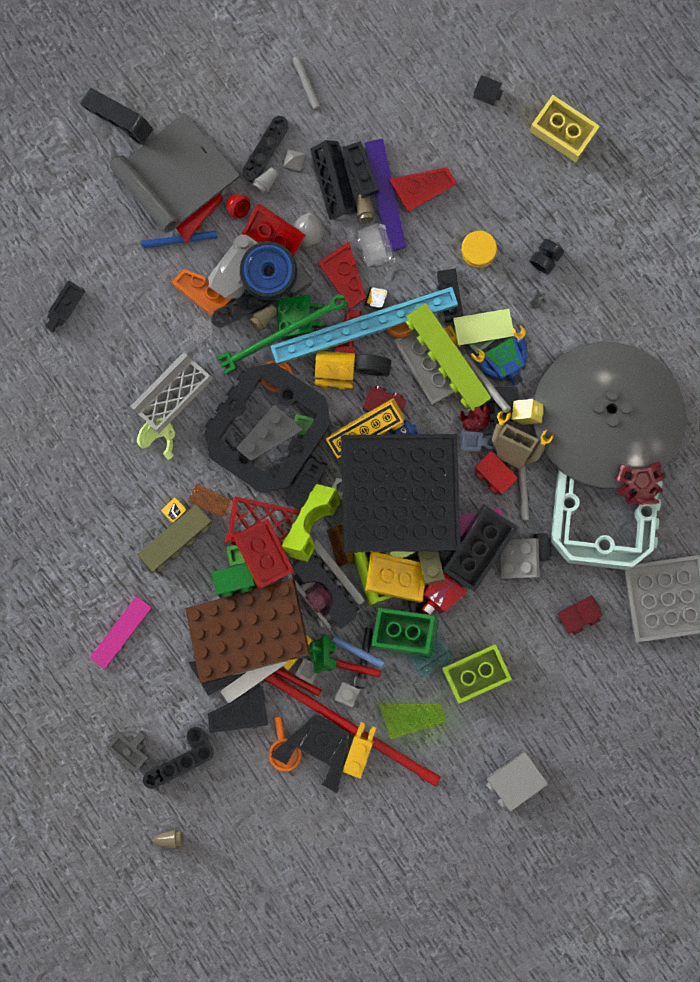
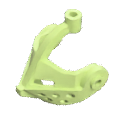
[137,418,175,460]

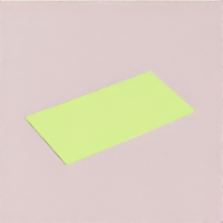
[453,309,514,345]

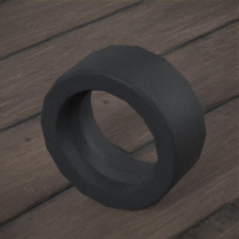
[354,354,392,376]

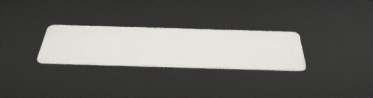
[221,662,286,703]

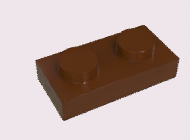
[327,524,354,567]

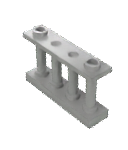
[283,540,365,629]

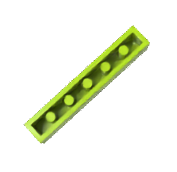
[405,303,491,411]

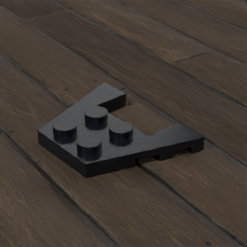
[271,714,350,793]

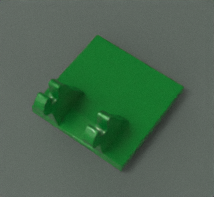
[276,294,326,337]

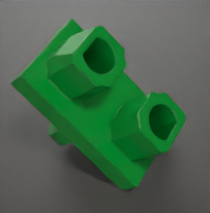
[308,634,336,674]

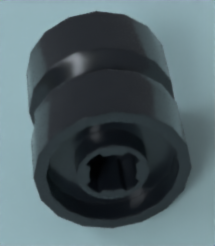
[529,239,564,275]

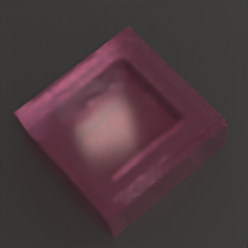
[305,585,333,613]

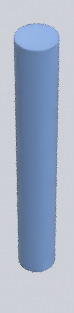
[332,636,386,669]

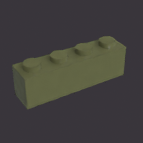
[137,504,212,573]

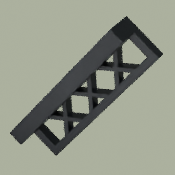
[310,140,357,220]

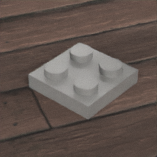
[500,538,540,579]

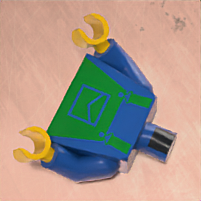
[471,326,528,386]

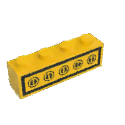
[326,398,405,459]

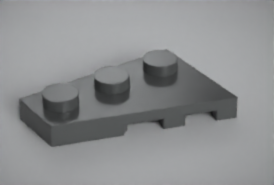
[236,405,304,461]

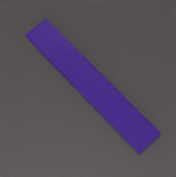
[365,139,406,252]

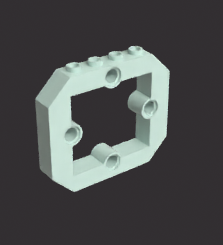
[551,469,662,570]

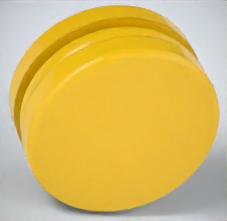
[461,231,497,268]

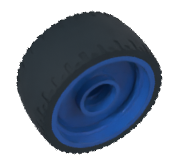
[240,241,297,300]

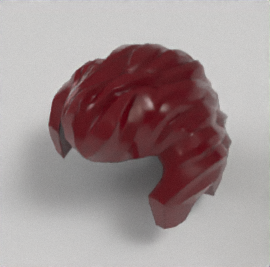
[460,403,490,432]

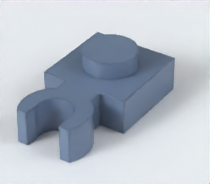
[461,430,494,451]

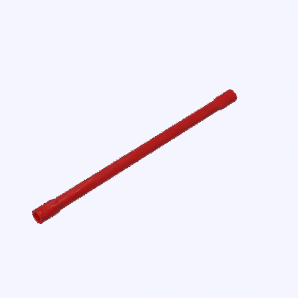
[263,673,441,787]

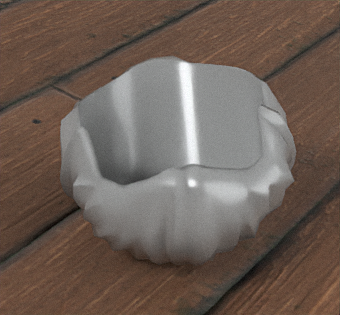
[293,213,324,247]

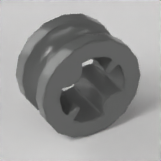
[529,290,545,309]

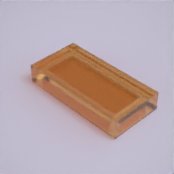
[188,483,231,517]

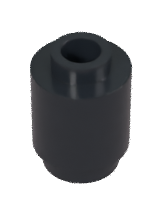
[533,533,552,561]

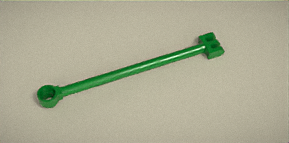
[217,294,348,374]

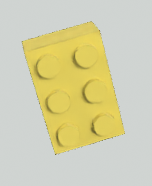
[529,95,600,163]

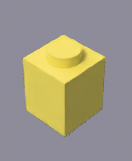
[512,399,544,425]

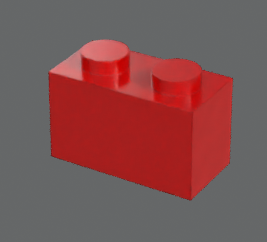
[474,451,518,496]

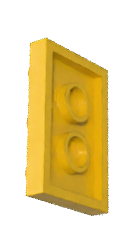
[365,552,425,603]

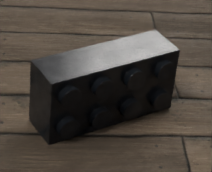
[442,503,518,592]

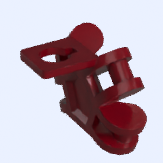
[614,462,666,505]

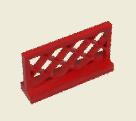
[225,496,301,556]

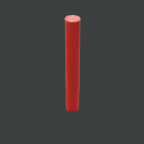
[335,659,382,678]
[274,667,322,697]

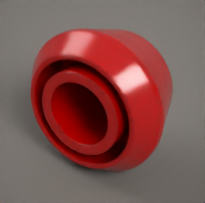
[226,194,250,219]

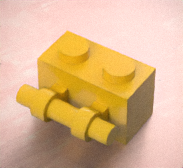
[315,351,355,390]

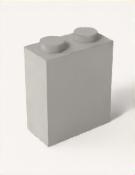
[486,751,548,812]

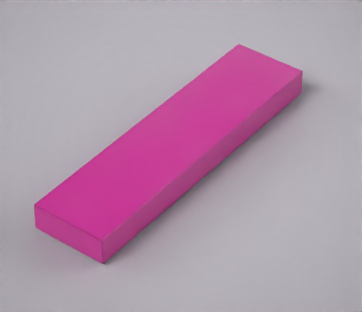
[89,596,152,669]

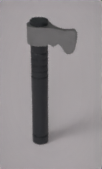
[353,627,373,689]

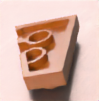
[171,268,234,317]

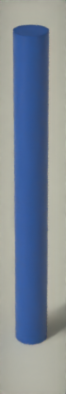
[142,231,217,248]

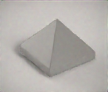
[283,149,306,172]

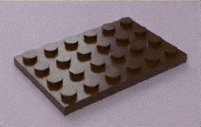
[185,578,311,684]

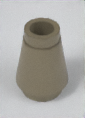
[357,195,375,223]
[249,304,277,331]
[154,829,184,849]

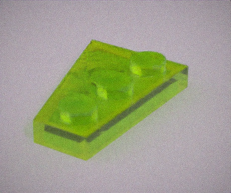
[379,702,446,740]

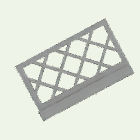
[130,352,213,433]

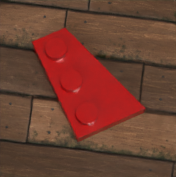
[389,167,457,212]
[175,193,223,244]
[318,242,366,309]

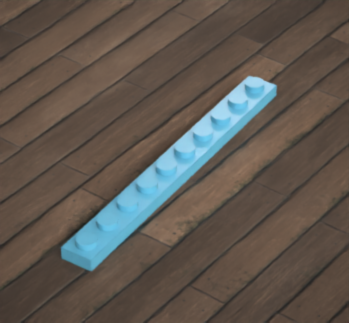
[271,287,458,365]

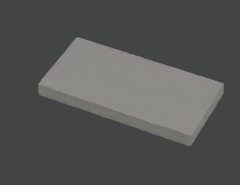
[393,330,454,406]

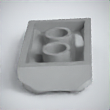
[208,234,258,300]

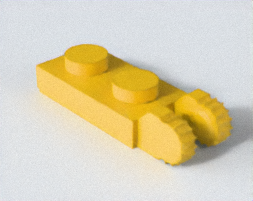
[343,722,376,779]

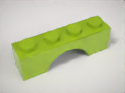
[282,484,342,562]

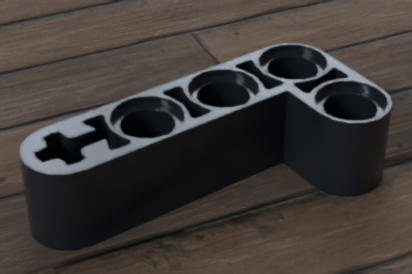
[80,88,153,145]
[142,726,214,789]

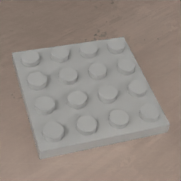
[624,555,700,643]

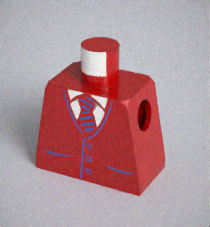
[421,572,467,615]

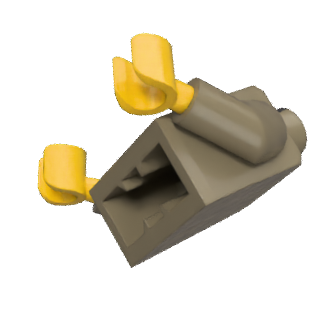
[492,410,554,469]

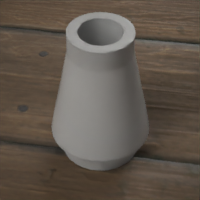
[252,167,279,196]

